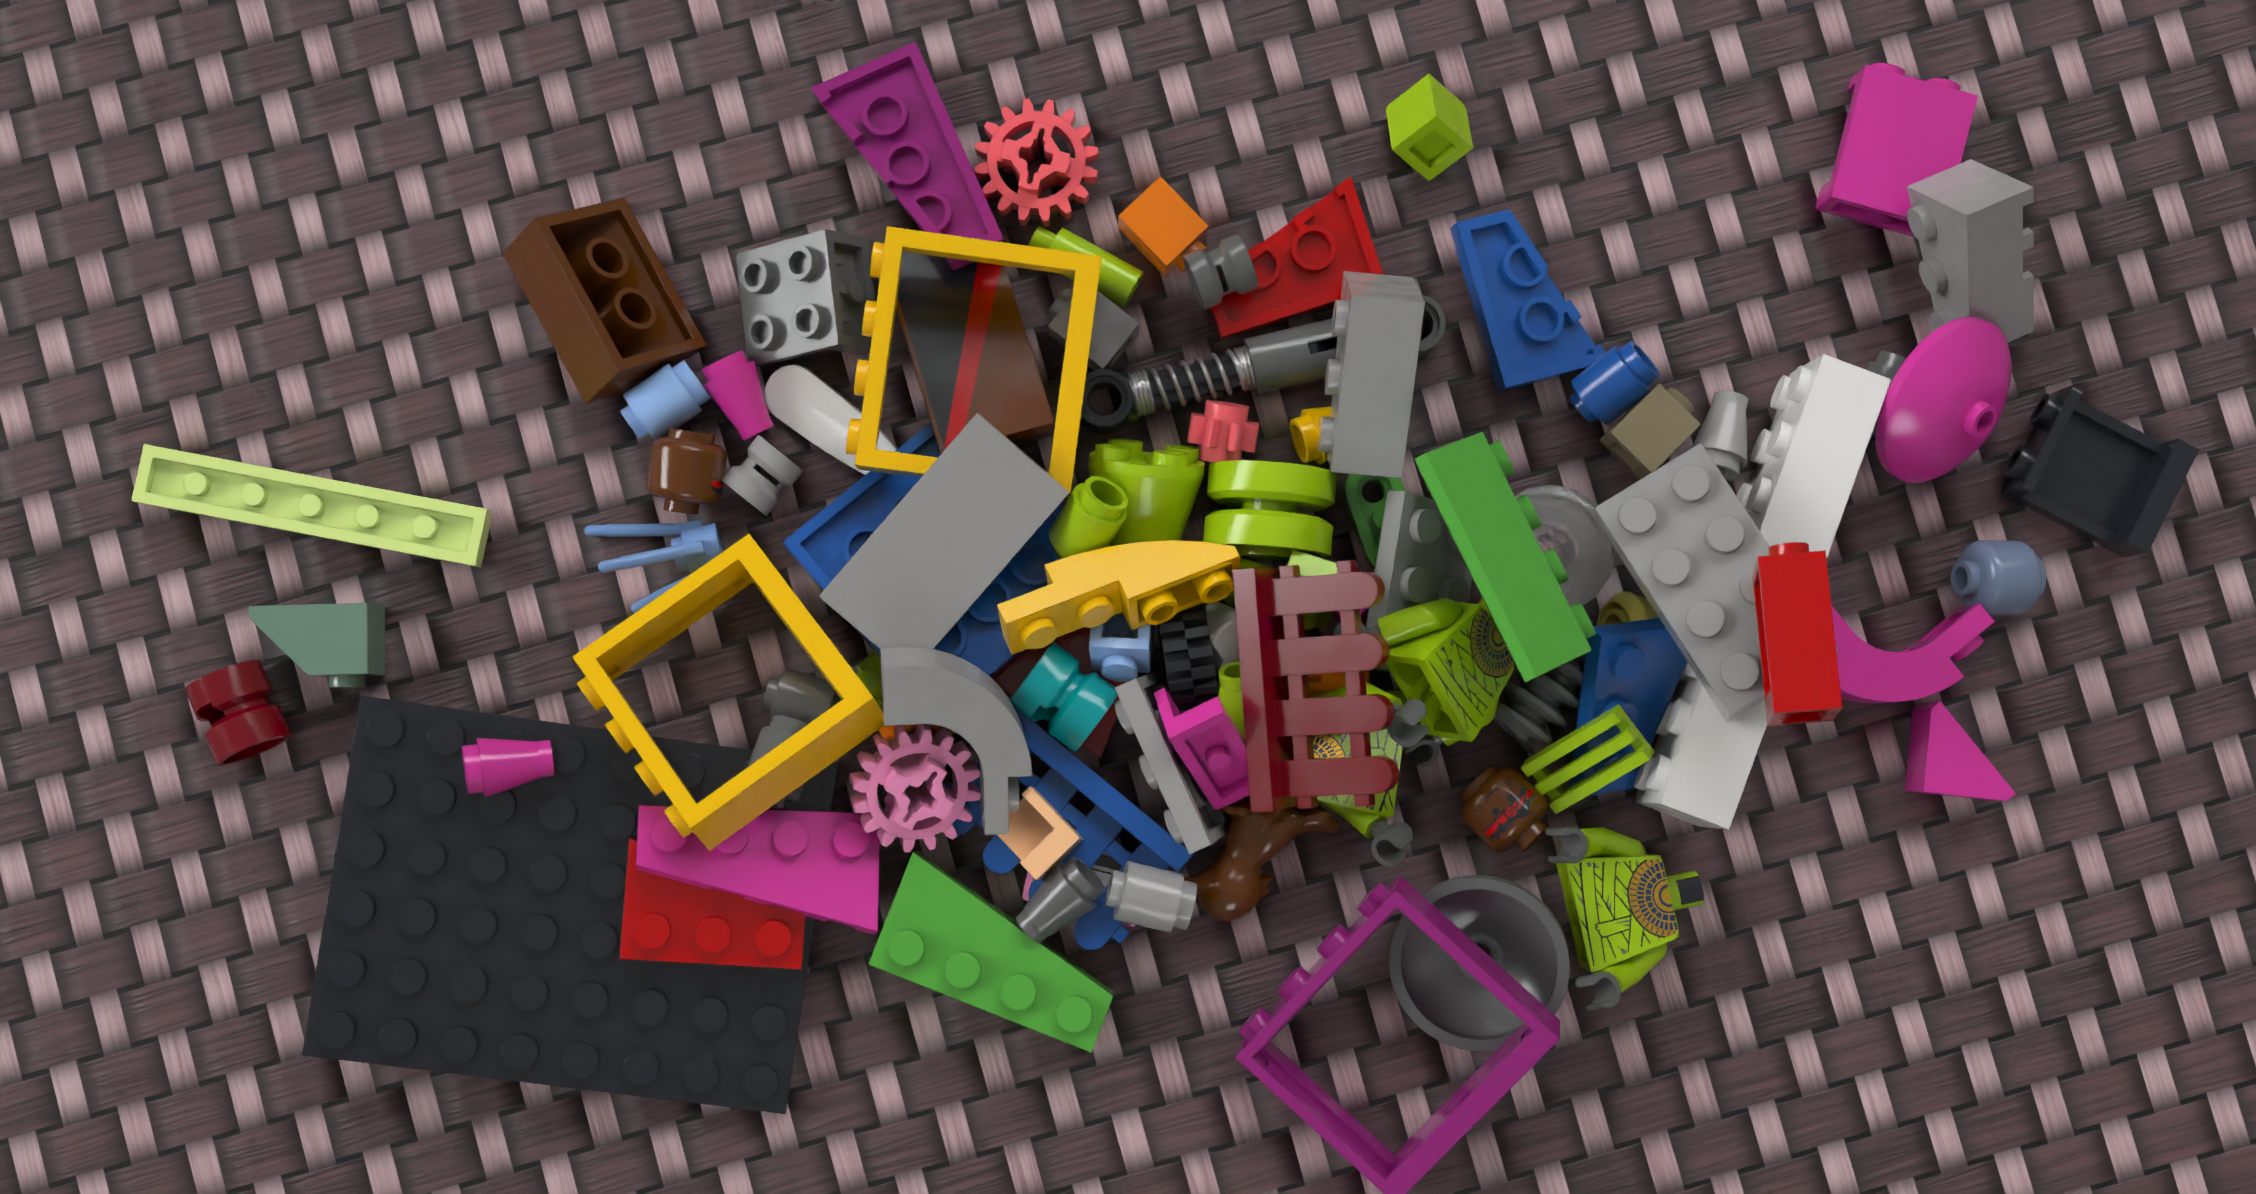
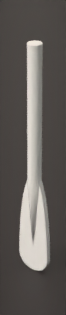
[765,365,898,475]

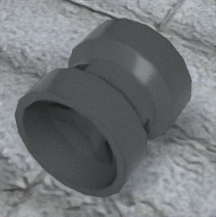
[1182,234,1259,310]

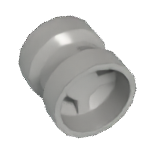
[722,435,803,516]

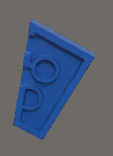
[1450,209,1606,392]
[1569,618,1687,796]

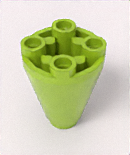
[1088,438,1205,546]

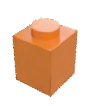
[1118,176,1209,277]

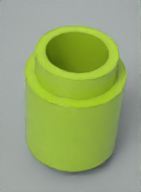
[1048,476,1128,559]

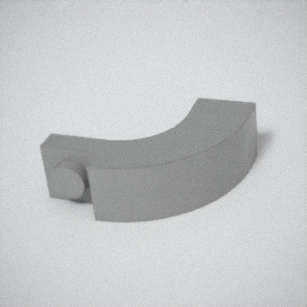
[880,647,1032,835]

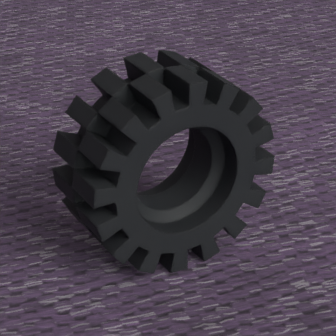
[1157,603,1218,711]

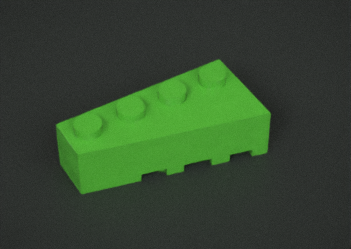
[869,850,1113,1052]

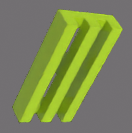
[1521,704,1655,814]

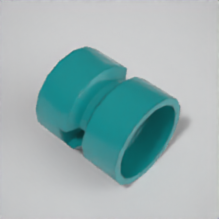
[1010,641,1118,752]

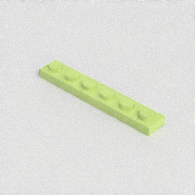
[131,444,493,568]

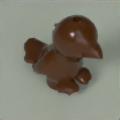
[1184,795,1340,922]

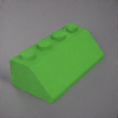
[1415,432,1596,683]

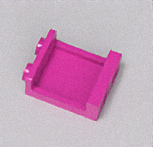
[1815,63,1978,238]

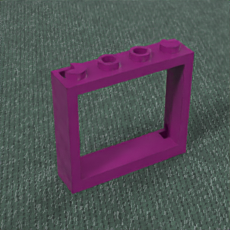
[1235,875,1560,1194]

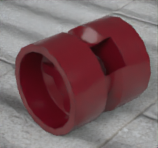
[185,660,292,766]

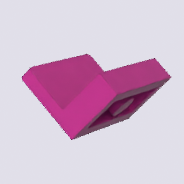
[1154,688,1250,811]

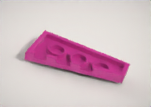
[636,805,879,935]

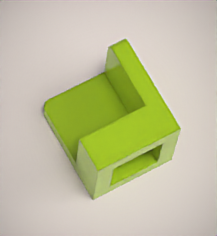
[1386,74,1473,181]

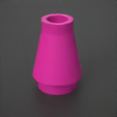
[701,350,774,441]
[462,738,554,798]

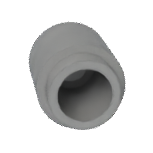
[1105,861,1197,933]

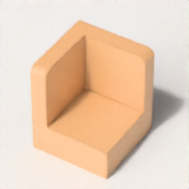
[997,786,1084,880]

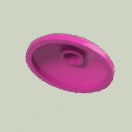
[1875,316,2012,483]

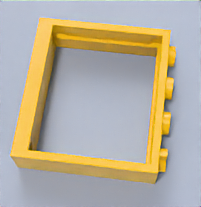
[846,226,1102,498]
[573,534,884,851]

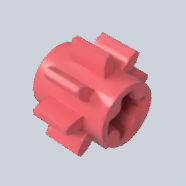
[1187,400,1259,462]

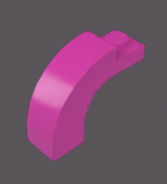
[1831,603,1995,703]

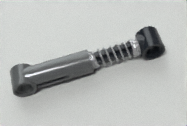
[1080,294,1446,435]

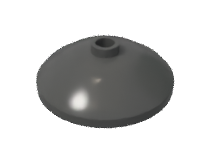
[1389,875,1570,1051]

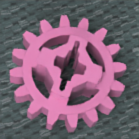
[849,724,981,852]

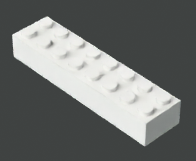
[1633,354,1891,830]

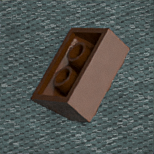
[502,198,707,404]

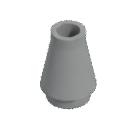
[1692,391,1749,481]

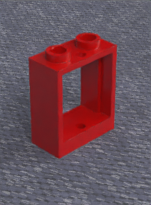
[1752,542,1843,726]

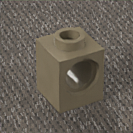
[1599,383,1701,480]

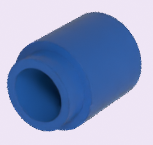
[1570,340,1660,425]

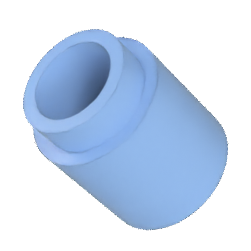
[620,360,711,440]

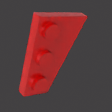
[1210,176,1384,341]
[619,837,805,969]

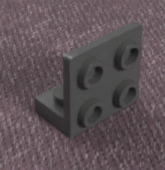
[736,229,875,367]

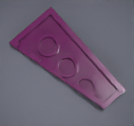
[811,41,1005,270]

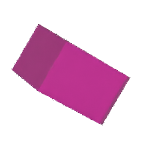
[1905,701,2016,801]

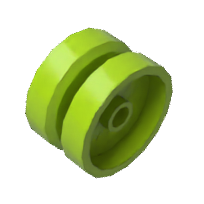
[1203,460,1337,561]

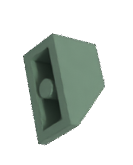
[249,603,385,688]

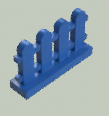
[945,709,1195,950]

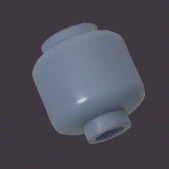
[1951,540,2047,616]

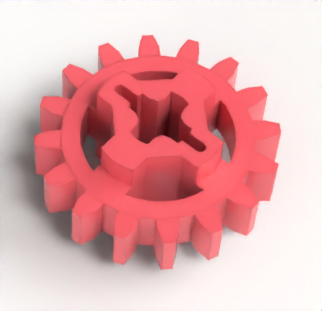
[974,99,1099,227]

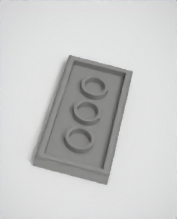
[819,412,1069,649]

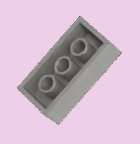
[1595,443,1839,722]

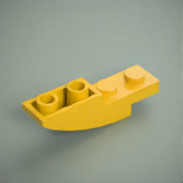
[997,540,1240,655]

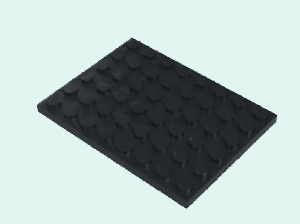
[302,695,838,1114]

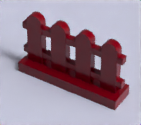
[1233,560,1399,812]

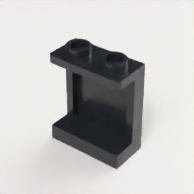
[2001,385,2199,558]

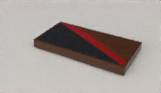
[896,252,1055,455]

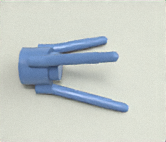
[584,519,723,613]

